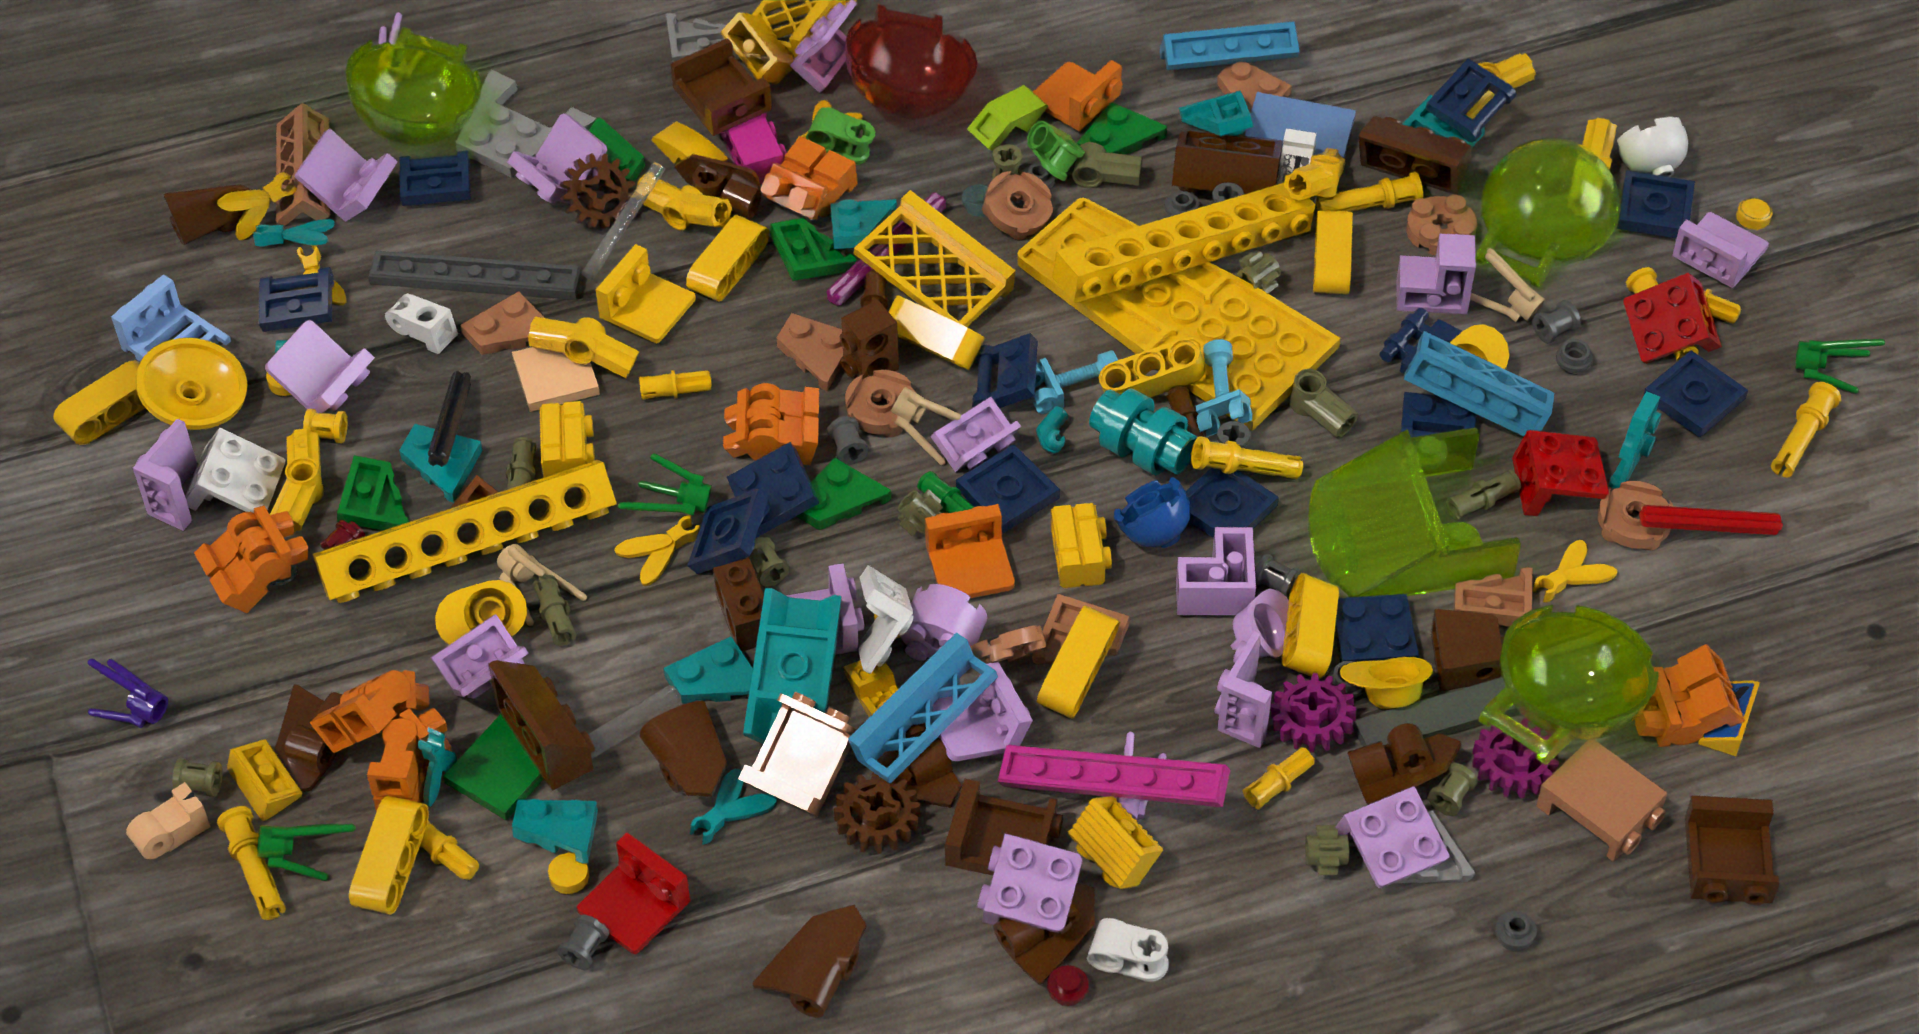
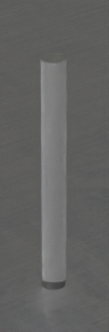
[582,162,665,280]

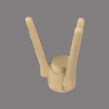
[1470,248,1545,322]
[891,387,961,465]
[497,544,587,626]

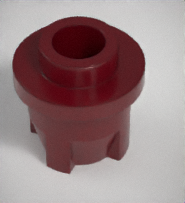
[320,520,366,550]

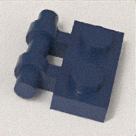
[1379,308,1462,374]

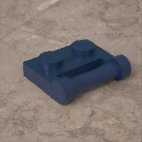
[1426,58,1517,142]
[399,150,471,206]
[259,267,334,332]
[972,333,1038,409]
[1399,392,1476,454]

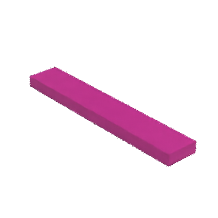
[998,745,1230,808]

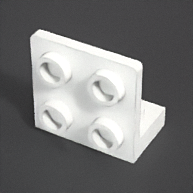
[185,428,286,513]
[858,565,914,674]

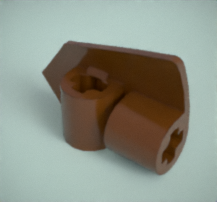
[674,154,761,220]
[164,184,252,245]
[274,684,342,792]
[639,700,727,797]
[876,723,961,808]
[1347,723,1462,805]
[993,883,1095,984]
[753,905,867,1018]

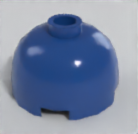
[1114,477,1190,548]

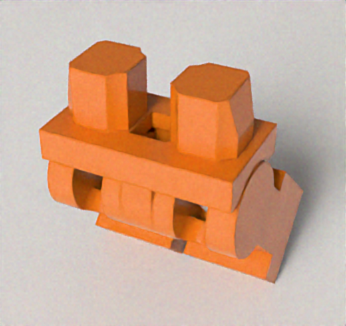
[761,136,858,220]
[723,383,819,465]
[194,505,308,613]
[1624,644,1745,747]
[310,670,429,753]
[367,708,452,812]

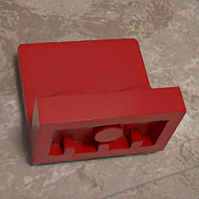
[1623,272,1722,364]
[1512,430,1609,516]
[577,832,690,955]

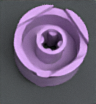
[900,584,987,661]

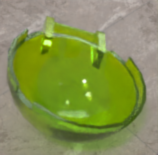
[345,27,482,146]
[1475,137,1620,289]
[1479,605,1659,765]

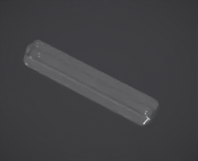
[588,685,682,759]

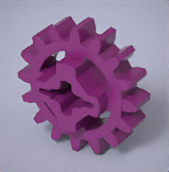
[1271,673,1356,753]
[1472,717,1559,799]

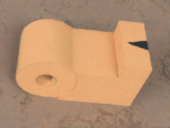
[126,782,211,860]

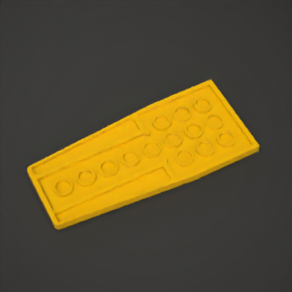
[1017,198,1341,431]

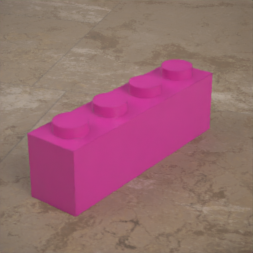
[720,113,787,185]

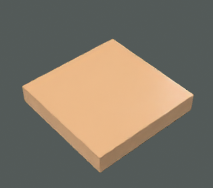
[512,347,600,412]

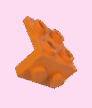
[1033,60,1123,132]
[925,504,1015,598]

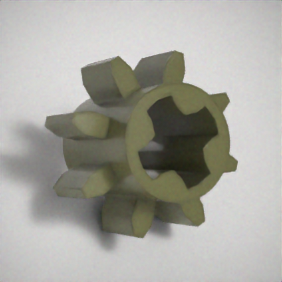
[1237,251,1280,293]
[897,489,942,536]
[1305,825,1349,875]

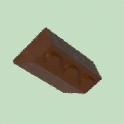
[1359,116,1472,195]
[1171,128,1283,194]
[488,660,595,791]

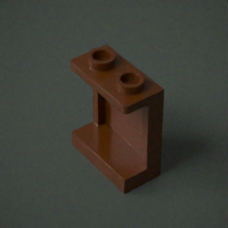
[671,38,772,136]
[945,778,1063,876]
[1685,795,1780,905]

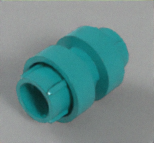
[1089,388,1197,476]

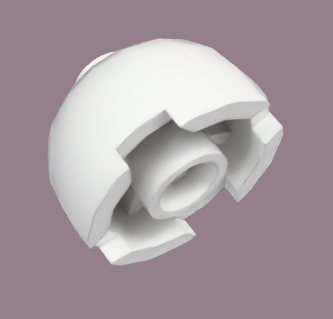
[1617,117,1688,177]

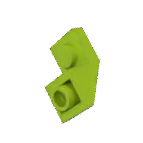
[967,85,1048,151]

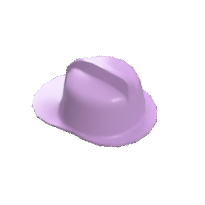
[1230,589,1289,658]

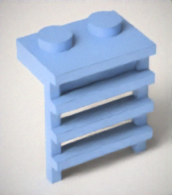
[111,274,231,362]

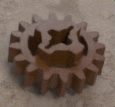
[560,153,636,229]
[834,772,921,854]

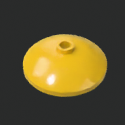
[136,338,247,430]

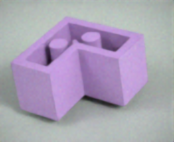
[1397,234,1476,314]
[1176,527,1256,615]

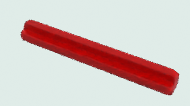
[1639,505,1783,535]

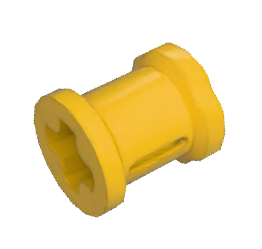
[303,408,348,444]

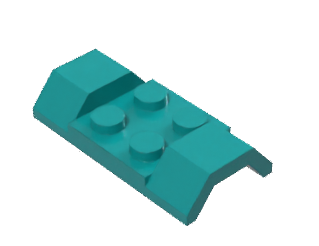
[743,588,842,744]

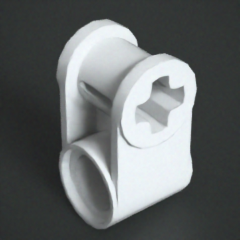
[1087,918,1169,982]

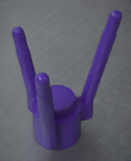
[87,658,168,728]

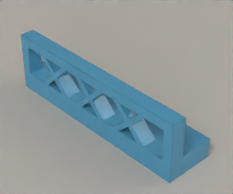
[1160,21,1300,70]
[1404,331,1555,436]
[848,632,998,784]

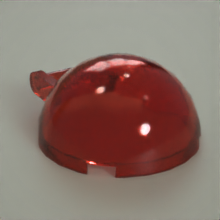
[845,4,978,120]

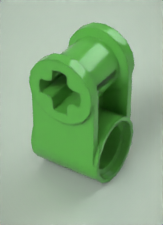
[806,107,875,165]
[1027,121,1085,181]

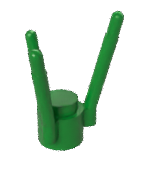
[1795,339,1885,394]
[618,453,712,516]
[257,823,356,881]

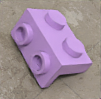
[931,397,1021,472]

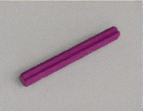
[826,192,946,306]

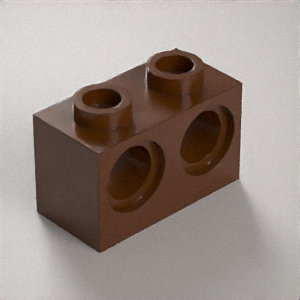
[840,300,899,379]
[713,558,764,652]

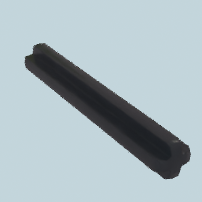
[428,371,471,467]

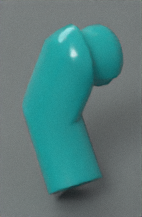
[1036,406,1068,453]

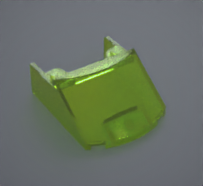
[1308,428,1521,597]

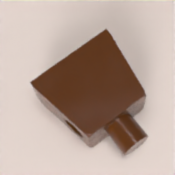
[1431,609,1523,691]

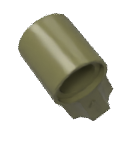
[1072,142,1142,188]
[1290,369,1359,438]

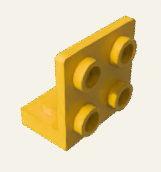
[595,244,696,344]

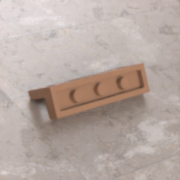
[276,103,330,226]

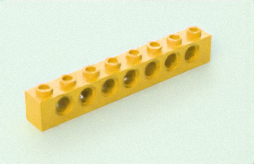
[1052,183,1316,303]
[313,460,617,603]

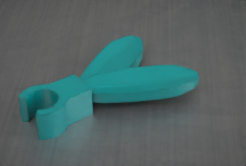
[253,219,335,246]
[418,727,457,807]
[690,769,777,845]

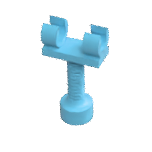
[1196,339,1252,437]
[1033,350,1118,414]

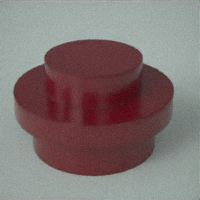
[1047,965,1089,1006]

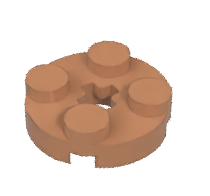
[982,171,1053,240]
[1406,195,1477,256]
[845,370,916,437]
[1598,481,1674,551]
[970,625,1046,671]

